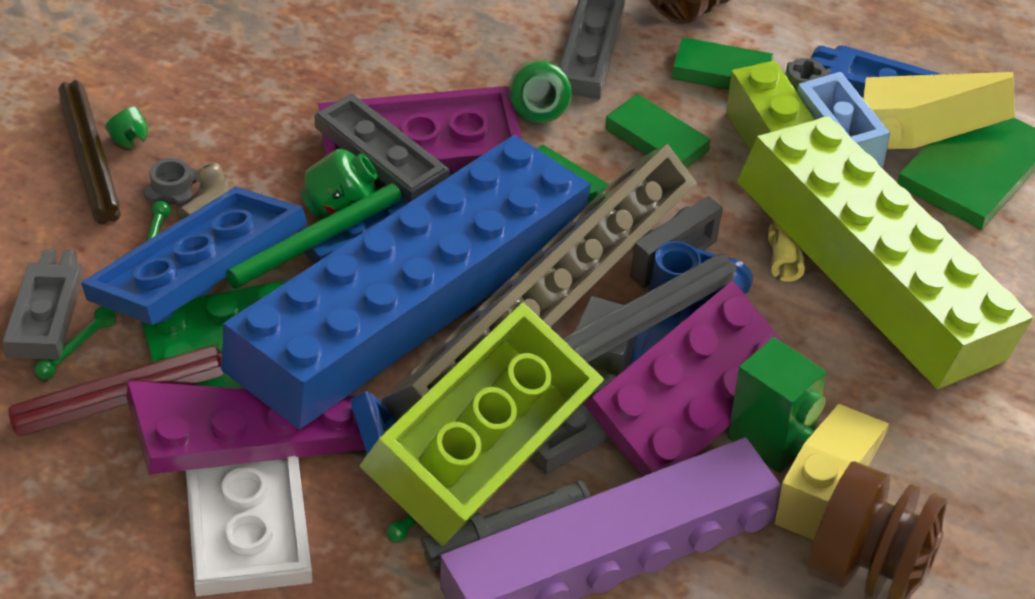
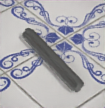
[563,254,737,362]

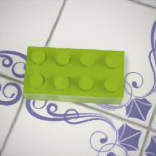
[360,302,605,547]

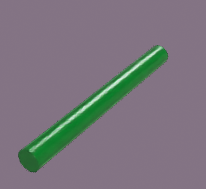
[225,183,402,289]

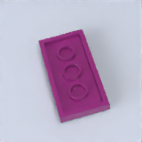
[318,86,522,179]
[583,280,784,477]

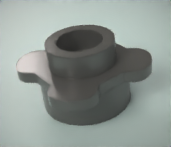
[144,158,197,205]

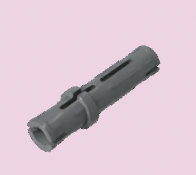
[421,480,591,573]

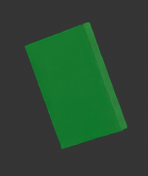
[897,118,1035,230]

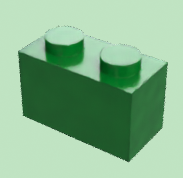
[728,337,827,473]

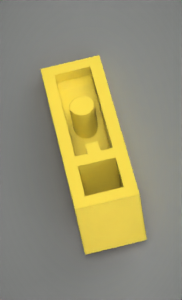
[863,72,1015,149]
[775,404,889,541]

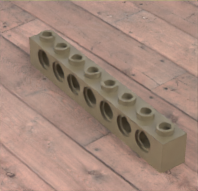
[381,144,697,420]

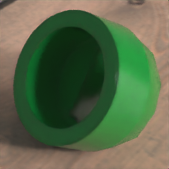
[105,107,149,149]

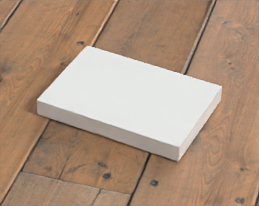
[186,455,313,597]

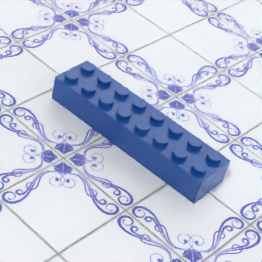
[221,135,591,430]

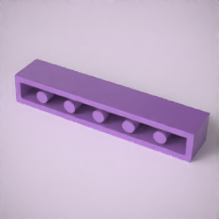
[440,437,781,599]

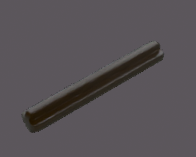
[58,80,121,224]

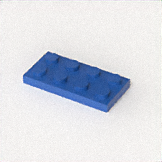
[81,187,307,325]

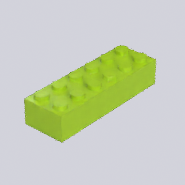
[737,116,1034,390]

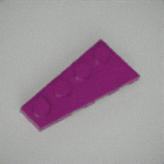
[126,381,365,475]

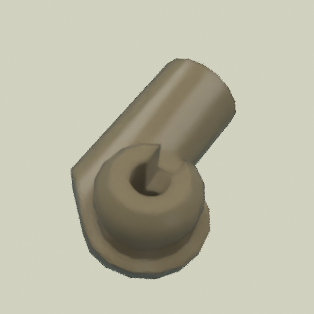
[178,162,230,220]

